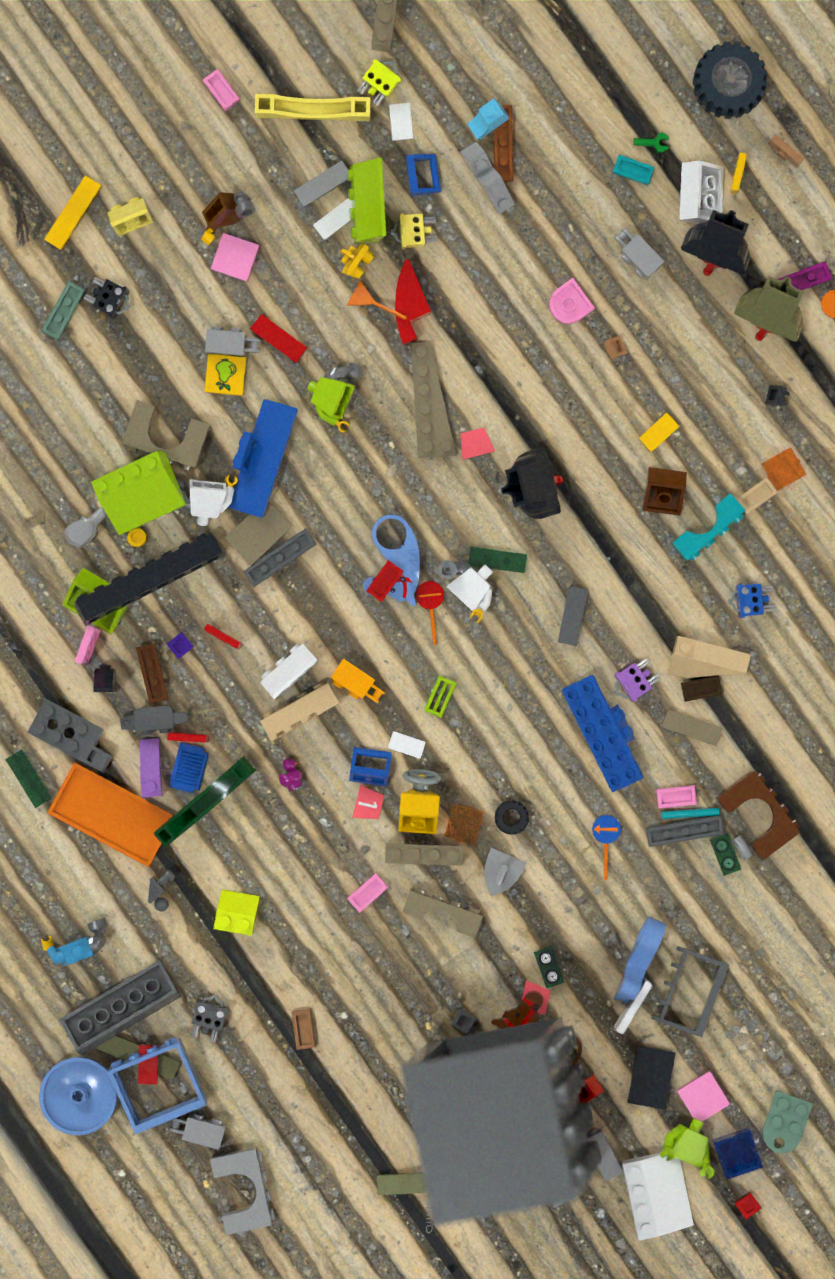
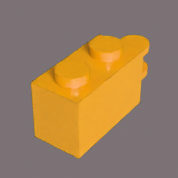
[330,659,385,704]

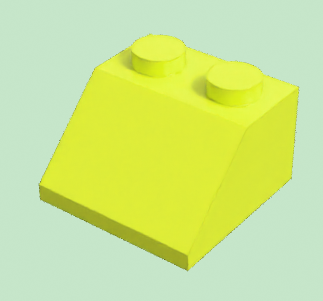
[214,889,260,936]

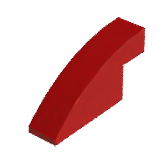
[395,259,431,346]

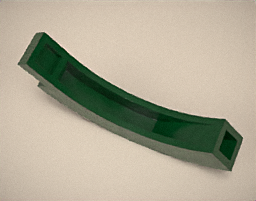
[153,756,256,848]

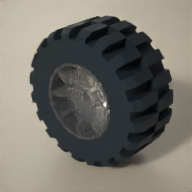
[692,42,768,119]

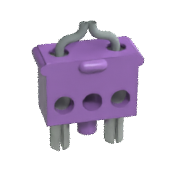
[614,658,660,702]

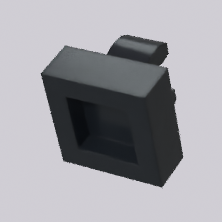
[765,385,790,406]

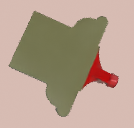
[734,276,804,341]

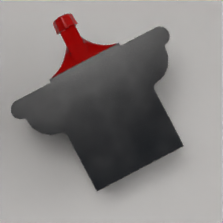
[681,210,750,276]
[501,446,563,519]

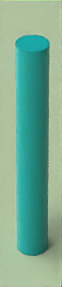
[661,808,719,819]

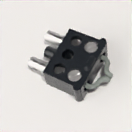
[84,277,130,320]

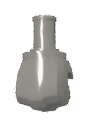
[63,506,107,549]

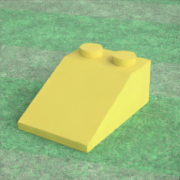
[107,197,153,237]

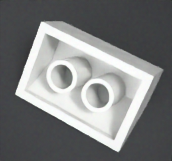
[680,160,724,223]
[260,644,318,700]

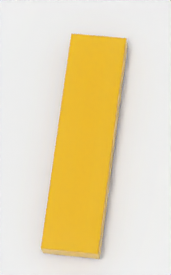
[44,175,102,250]

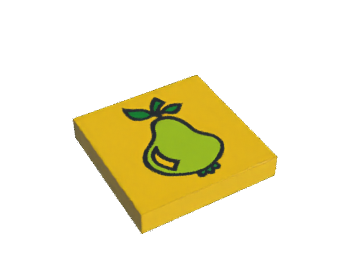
[204,354,247,396]

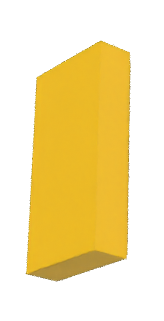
[729,152,747,194]
[638,413,680,452]

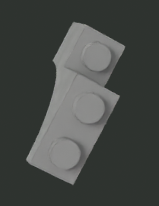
[460,142,515,215]

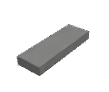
[294,161,348,208]

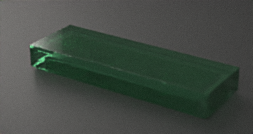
[468,546,527,574]
[5,749,52,808]

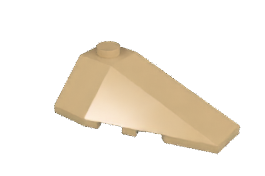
[667,636,751,678]

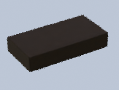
[681,676,722,702]

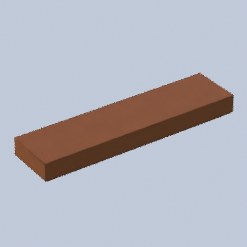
[493,105,513,182]

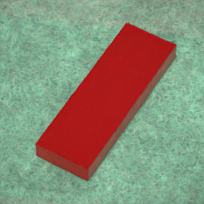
[250,314,308,363]

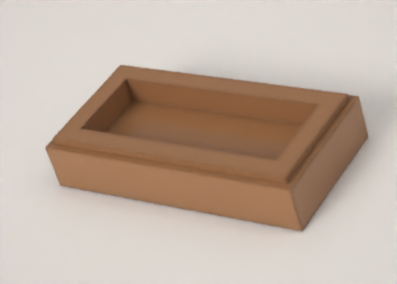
[291,1008,316,1050]

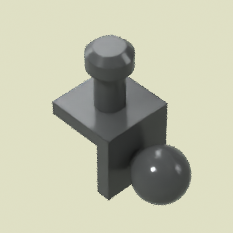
[148,870,175,912]

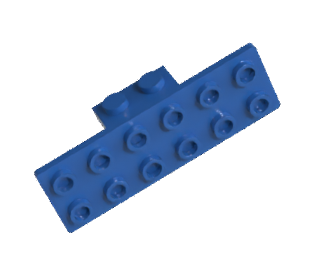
[229,399,298,518]
[562,675,644,792]

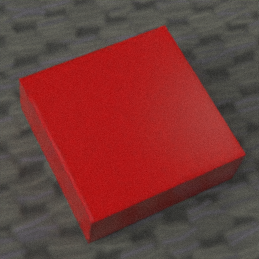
[734,1192,762,1219]

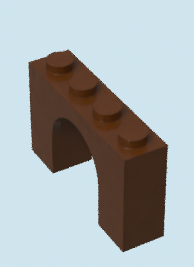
[716,770,800,860]

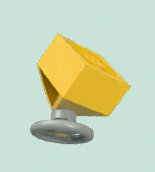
[398,769,441,834]

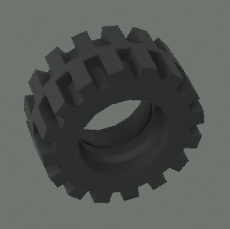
[494,800,529,835]

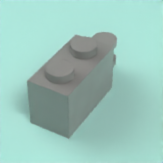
[614,228,665,280]
[205,327,260,357]
[169,1113,226,1150]

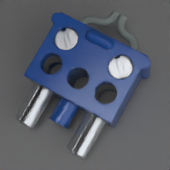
[728,584,775,619]

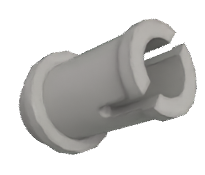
[731,834,754,860]

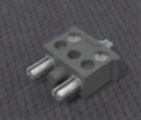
[191,994,230,1042]

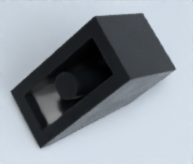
[93,665,117,693]

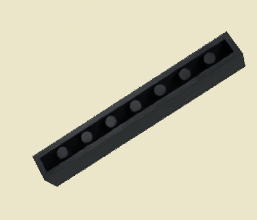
[74,533,222,626]

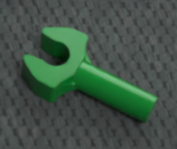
[633,133,669,153]

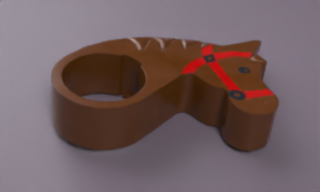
[491,990,583,1065]

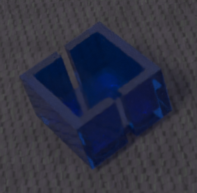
[712,1128,763,1180]

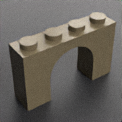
[122,400,211,471]

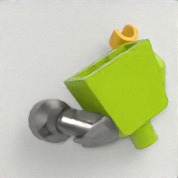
[308,363,363,432]

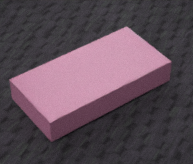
[202,69,240,112]
[656,785,697,809]
[347,873,389,913]

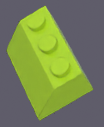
[62,568,129,634]

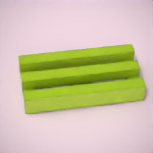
[424,675,457,718]

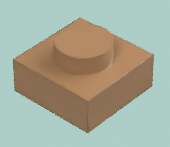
[603,336,628,360]

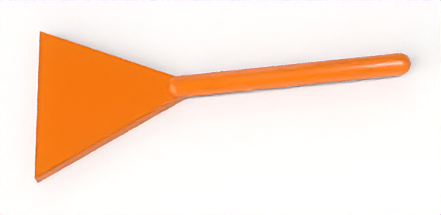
[347,281,406,319]

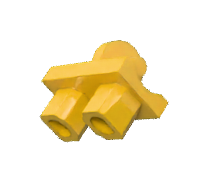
[340,244,374,279]

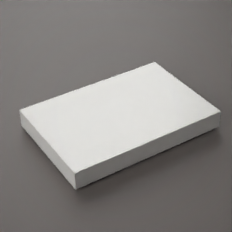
[614,978,652,1034]

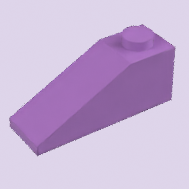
[140,738,163,797]

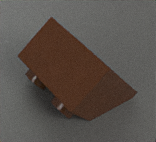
[642,467,687,516]

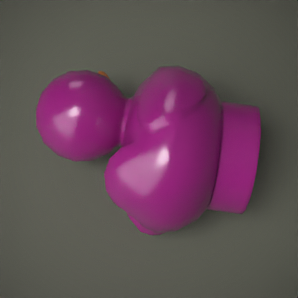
[279,758,303,792]

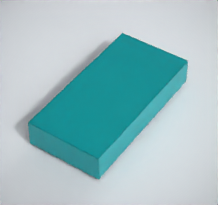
[612,155,655,186]

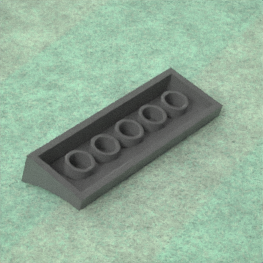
[59,960,181,1056]

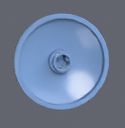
[39,1057,117,1135]

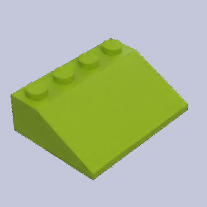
[347,158,386,244]
[91,451,186,535]

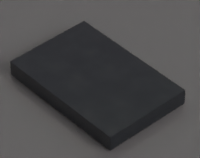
[627,1045,675,1110]

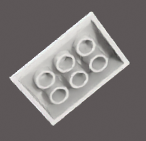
[621,1153,694,1241]

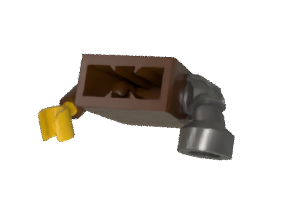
[201,191,255,245]

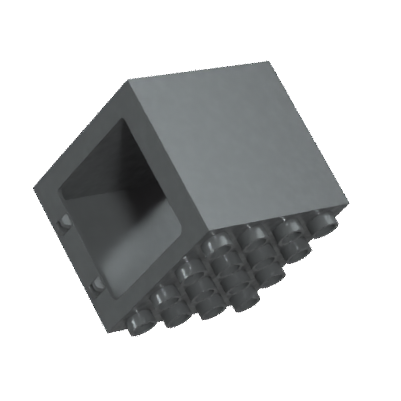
[400,1017,602,1226]

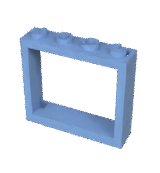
[108,1037,208,1134]

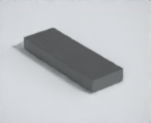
[558,586,588,646]

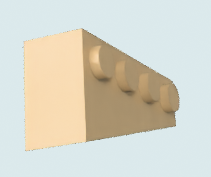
[260,682,339,741]

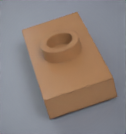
[768,135,804,168]

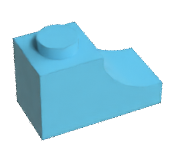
[468,98,510,140]

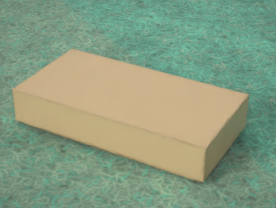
[736,477,778,515]

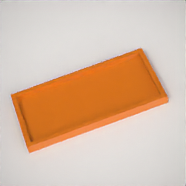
[47,762,174,867]

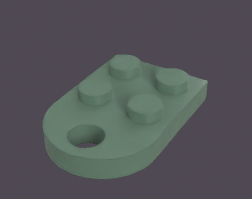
[762,1090,813,1153]

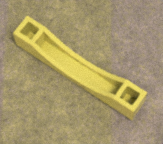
[255,94,371,121]

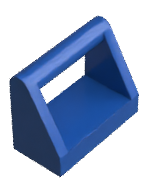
[406,154,441,197]
[349,747,392,787]

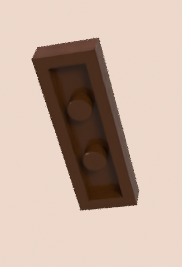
[136,643,169,704]

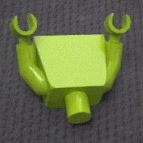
[660,1118,715,1179]

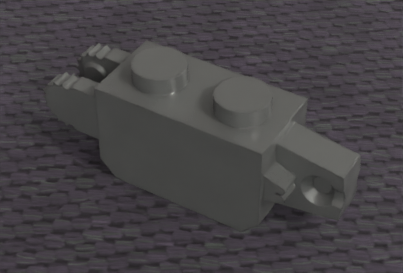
[120,706,189,735]

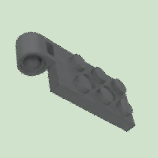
[27,698,113,773]

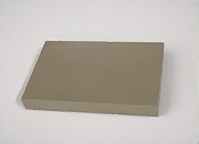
[225,501,293,566]

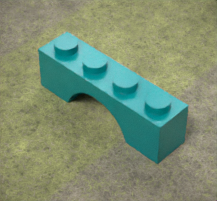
[671,493,746,561]

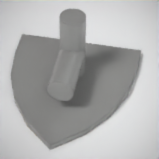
[484,848,526,896]

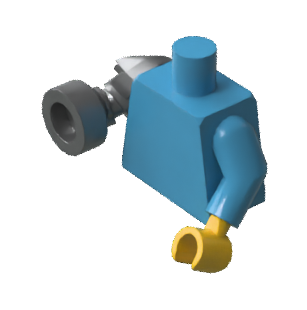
[41,917,108,966]

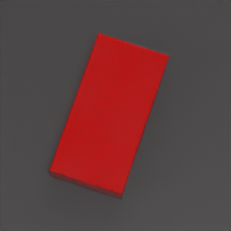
[366,560,404,603]
[138,1045,159,1085]

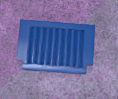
[169,742,209,793]

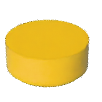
[127,528,147,547]

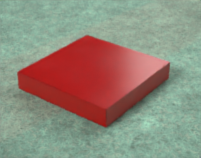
[204,624,243,650]
[167,732,209,743]

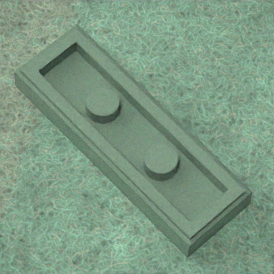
[41,281,86,341]

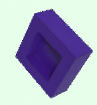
[167,632,194,659]

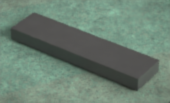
[243,528,317,587]
[645,815,725,847]

